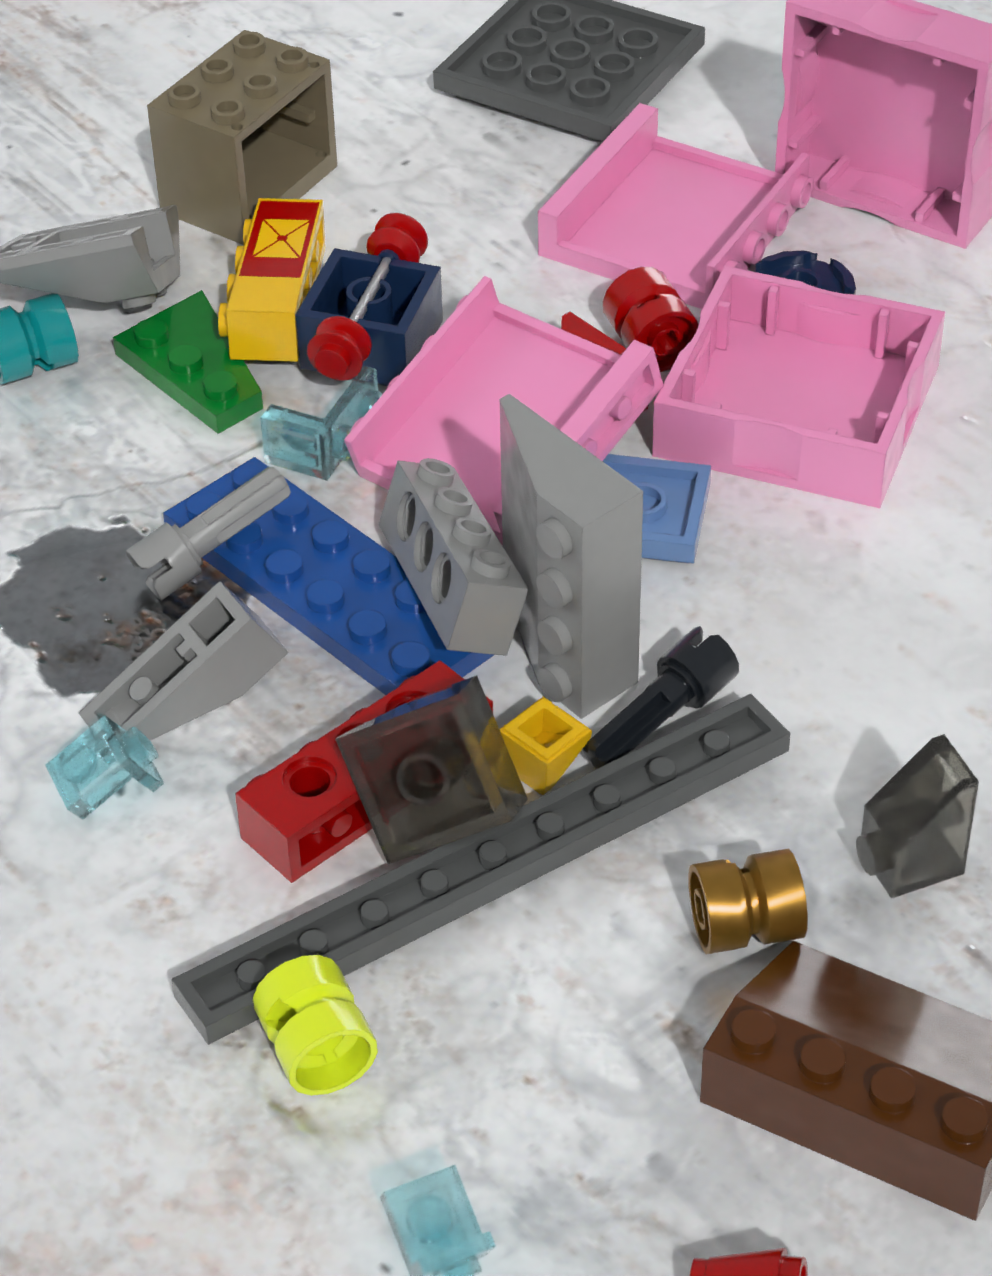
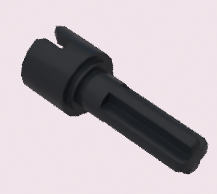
[583,626,739,769]

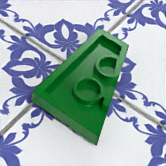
[113,290,263,434]

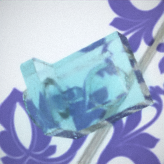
[45,715,164,820]
[380,1165,496,1276]

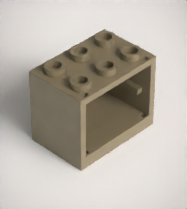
[147,30,337,245]

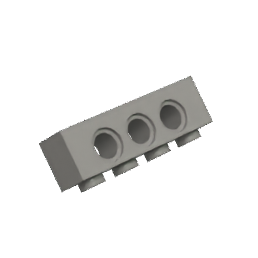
[379,458,529,656]

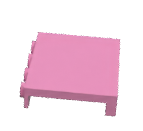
[538,103,813,309]
[344,276,664,545]

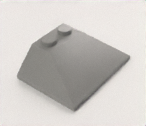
[0,205,180,309]

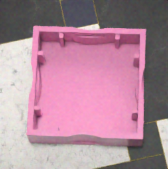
[775,0,992,249]
[652,266,945,508]

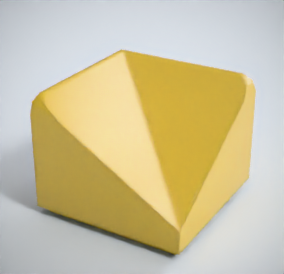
[496,697,592,795]

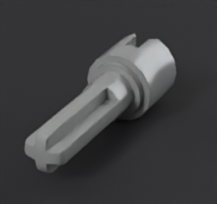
[126,467,291,601]

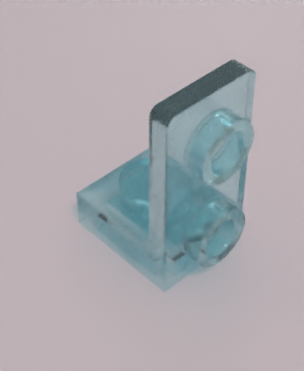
[260,366,382,481]

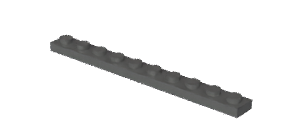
[171,694,790,1045]

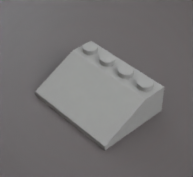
[499,394,643,719]

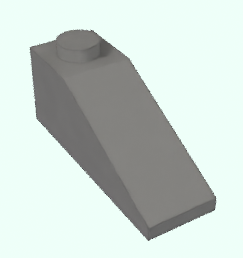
[79,581,289,758]

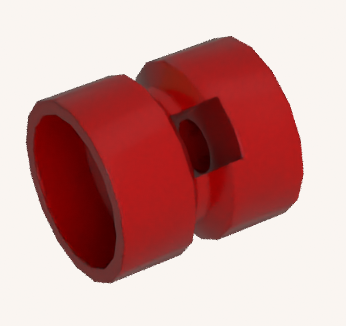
[603,267,699,372]

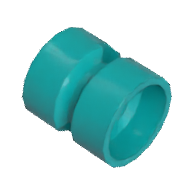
[0,293,79,385]

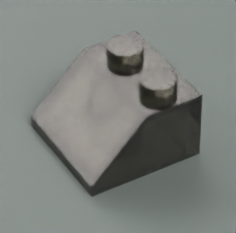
[335,675,528,864]

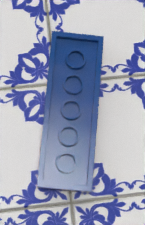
[163,457,494,695]

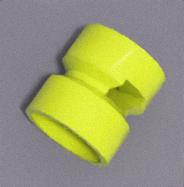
[253,955,378,1096]

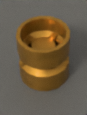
[688,848,808,954]

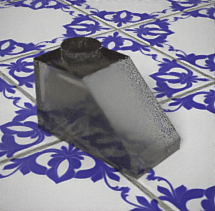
[856,734,979,899]

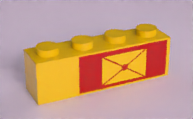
[218,198,326,362]

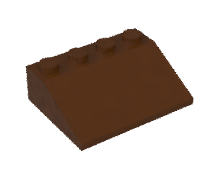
[700,941,992,1221]

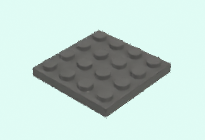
[433,0,705,141]

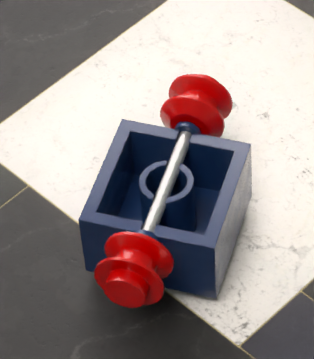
[295,213,443,386]

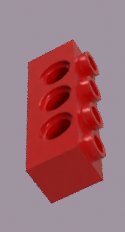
[235,660,494,883]

